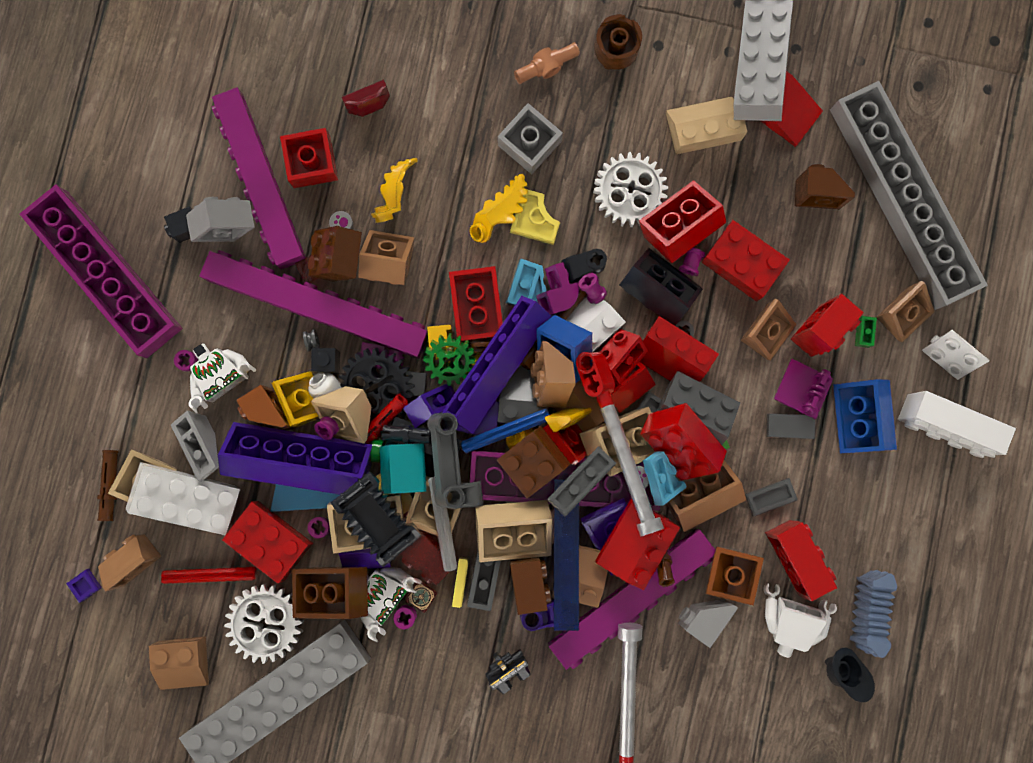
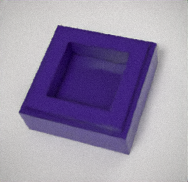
[66,569,102,603]

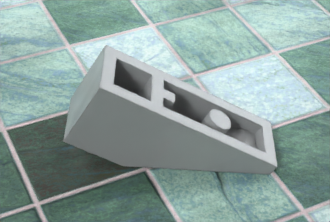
[171,410,219,482]

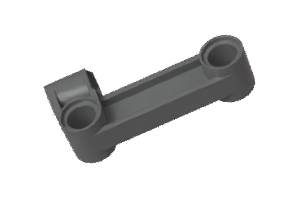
[428,413,483,509]

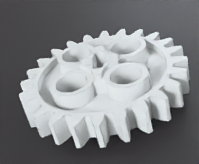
[593,152,668,227]
[224,584,304,664]

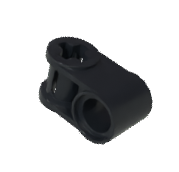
[561,249,607,283]

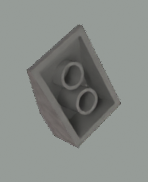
[498,365,546,428]

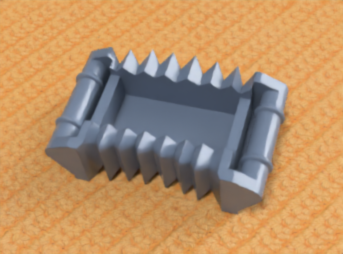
[850,570,897,658]

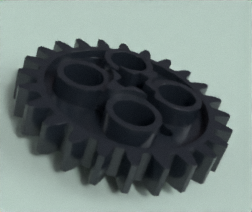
[339,347,415,420]

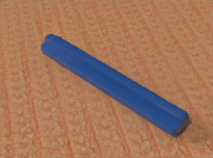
[461,409,550,453]

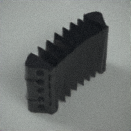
[331,471,422,567]

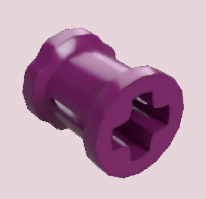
[679,248,705,276]
[578,273,607,304]
[393,605,417,630]

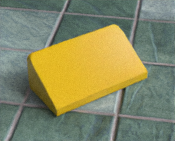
[545,408,592,432]

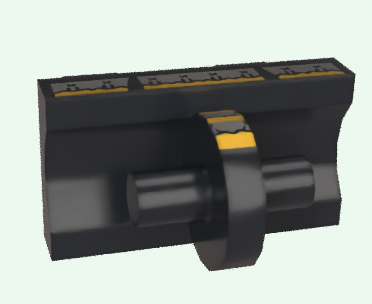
[485,649,531,694]

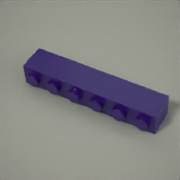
[442,296,552,434]

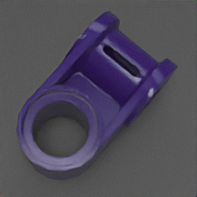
[520,598,567,631]

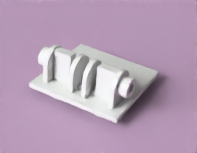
[922,330,989,380]

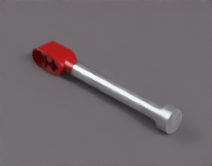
[576,352,664,537]
[618,623,642,763]

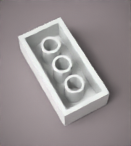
[898,391,1016,458]
[125,462,240,535]

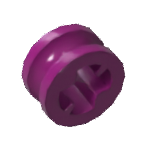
[174,350,198,372]
[315,416,339,440]
[308,517,330,538]

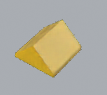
[272,371,319,428]

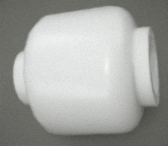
[308,372,342,399]

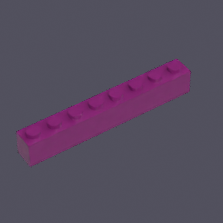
[211,87,307,270]
[548,528,715,670]

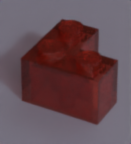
[400,531,450,585]

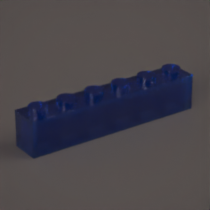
[554,479,579,631]

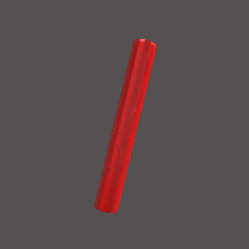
[161,567,256,584]

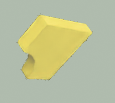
[510,189,560,245]

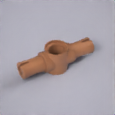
[514,42,580,84]

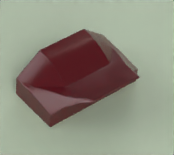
[342,79,390,117]

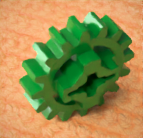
[423,333,476,386]

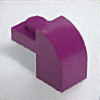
[536,262,579,315]

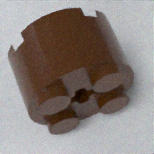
[594,14,642,70]

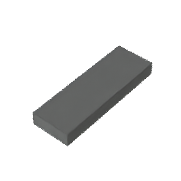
[547,446,616,517]

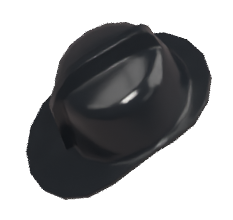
[825,647,875,703]

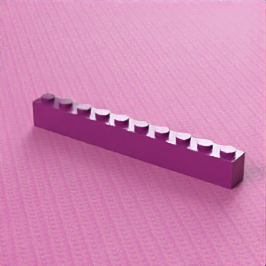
[199,250,428,359]

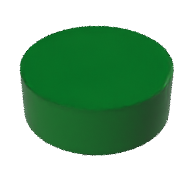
[371,439,384,463]

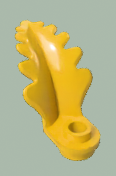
[371,158,418,223]
[470,174,528,243]

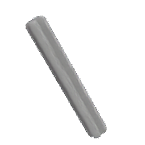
[428,476,457,571]

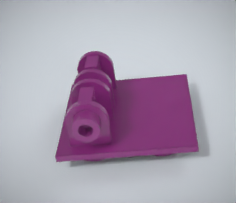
[774,358,833,420]

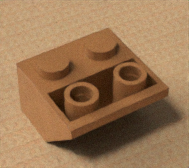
[530,341,576,408]

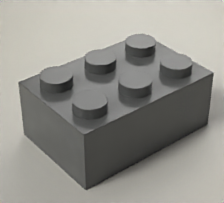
[657,371,740,445]

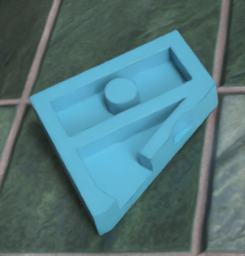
[506,259,546,306]
[643,451,686,506]

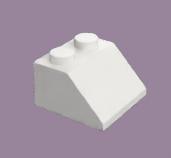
[566,297,626,352]

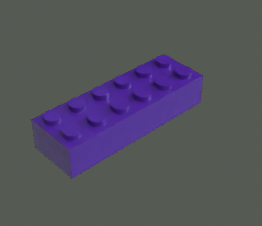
[218,422,372,495]

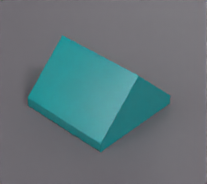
[380,444,426,494]

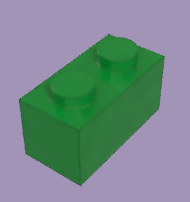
[855,316,877,348]

